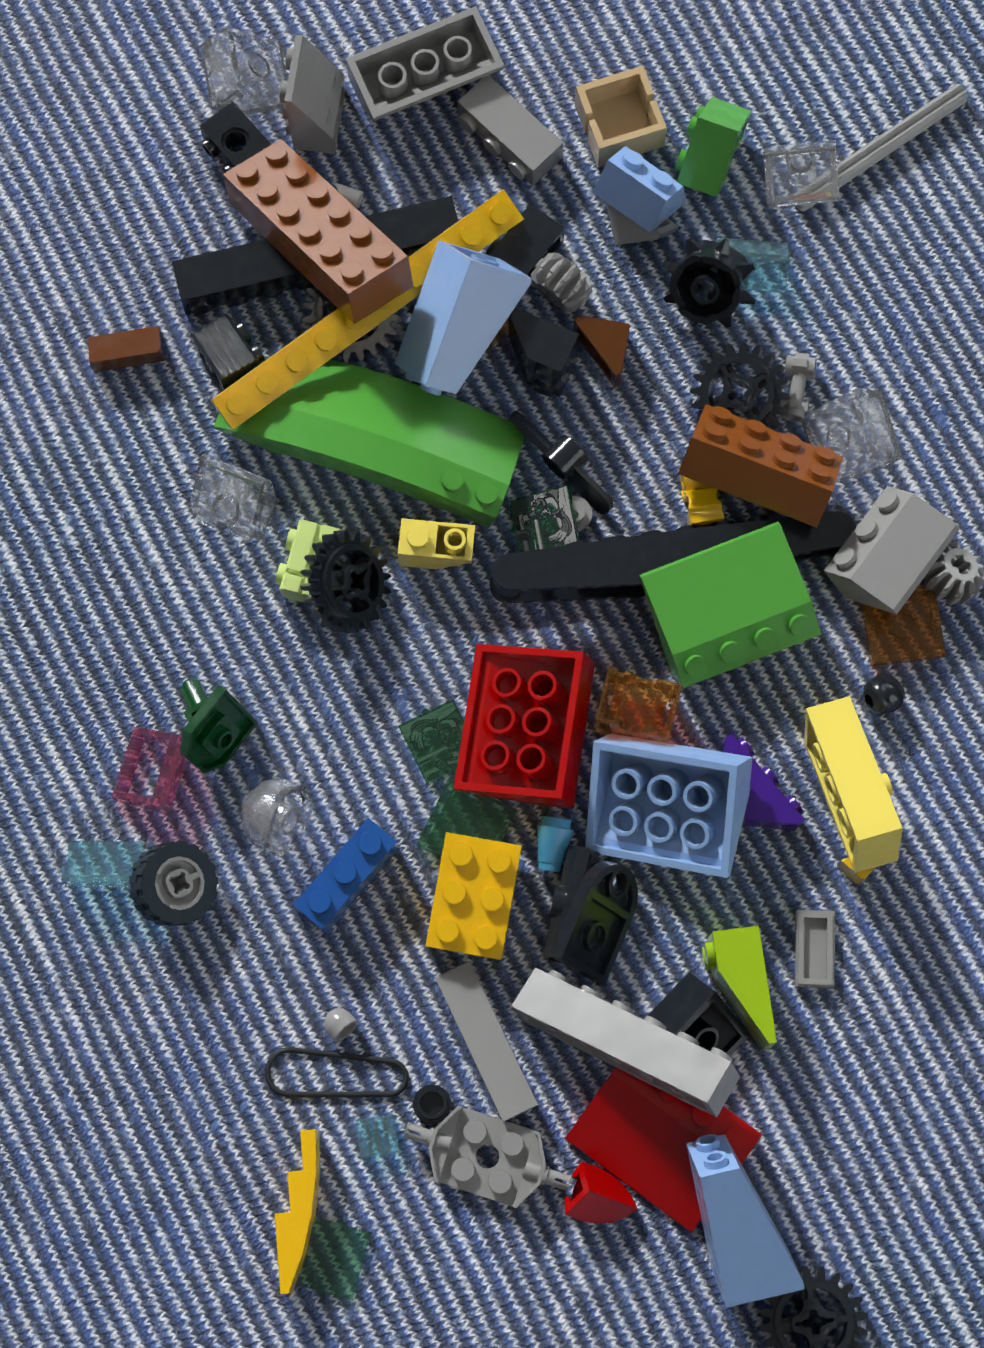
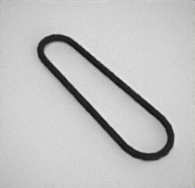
[265,1047,409,1097]

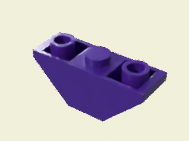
[722,733,805,831]

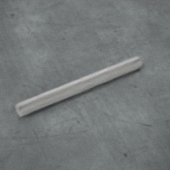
[792,84,969,212]

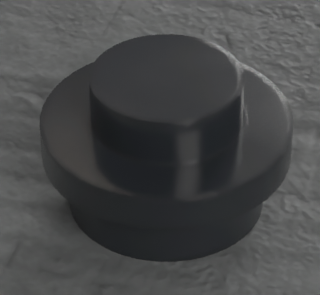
[413,1084,452,1124]

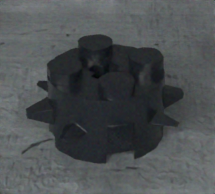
[663,237,756,328]

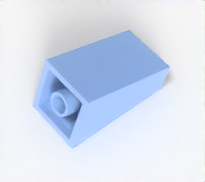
[395,240,532,395]
[686,1134,805,1308]

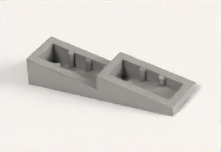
[435,961,538,1122]

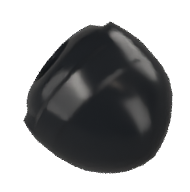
[863,674,905,716]

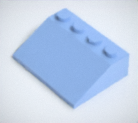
[585,733,753,878]

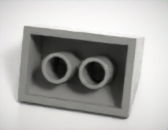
[824,486,960,615]

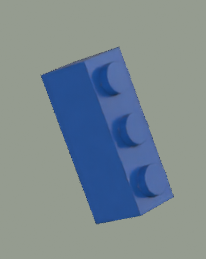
[293,818,399,935]

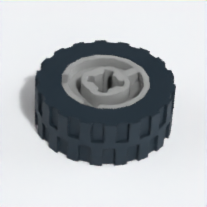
[129,841,219,927]

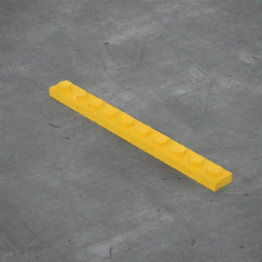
[210,189,524,430]

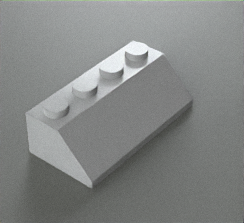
[346,6,505,121]

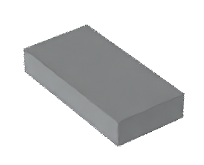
[794,910,835,989]

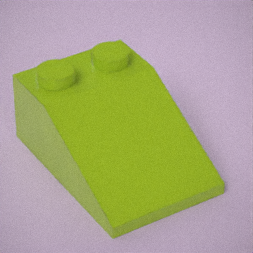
[701,925,777,1050]

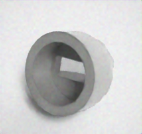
[324,1008,358,1042]

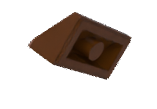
[88,326,165,372]

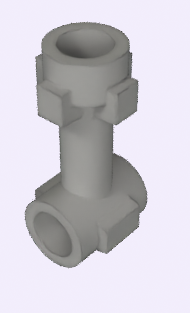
[781,352,817,422]

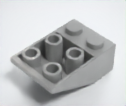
[279,35,346,154]

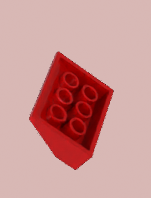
[453,644,595,809]
[565,1067,763,1232]

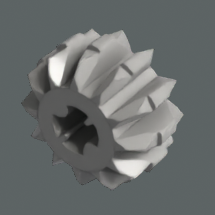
[531,253,592,312]
[923,540,984,606]

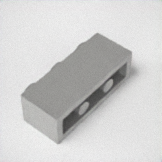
[457,75,563,186]

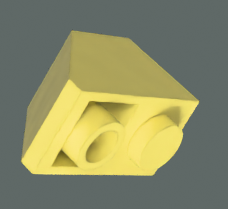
[398,518,475,569]

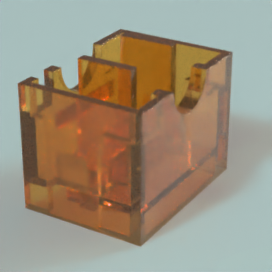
[593,666,682,743]

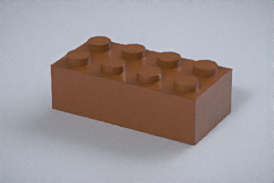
[678,404,843,528]

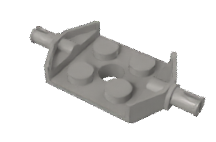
[403,1106,572,1208]

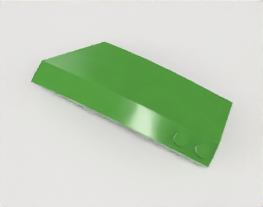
[213,359,525,528]

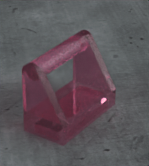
[111,727,187,815]

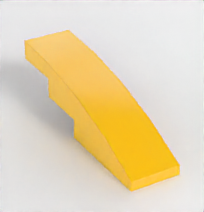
[275,1129,320,1294]

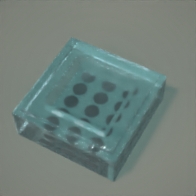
[355,1114,400,1159]

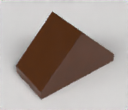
[573,316,630,388]

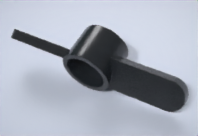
[509,410,613,514]

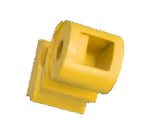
[680,466,724,528]

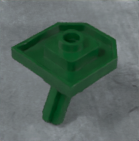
[180,679,258,773]

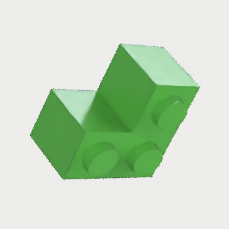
[675,97,751,197]

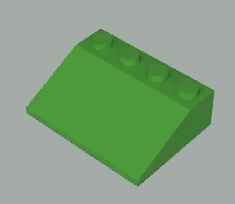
[639,522,821,688]

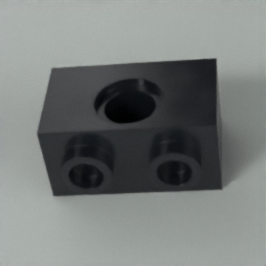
[199,101,271,172]

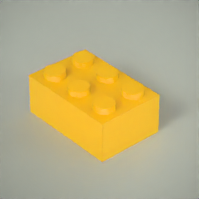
[425,832,522,960]

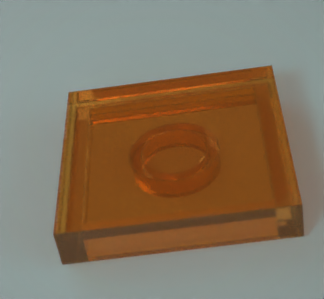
[861,585,946,667]

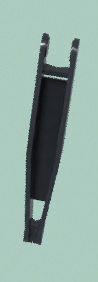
[489,511,856,603]

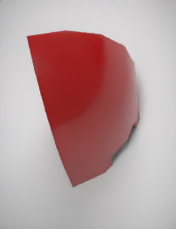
[564,1161,637,1224]

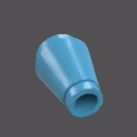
[537,816,574,872]

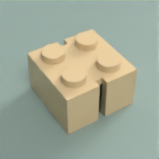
[575,66,667,167]

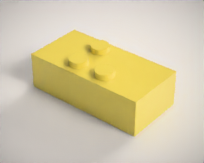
[804,696,903,873]

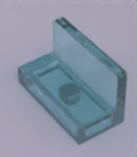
[717,238,790,293]
[61,841,145,887]

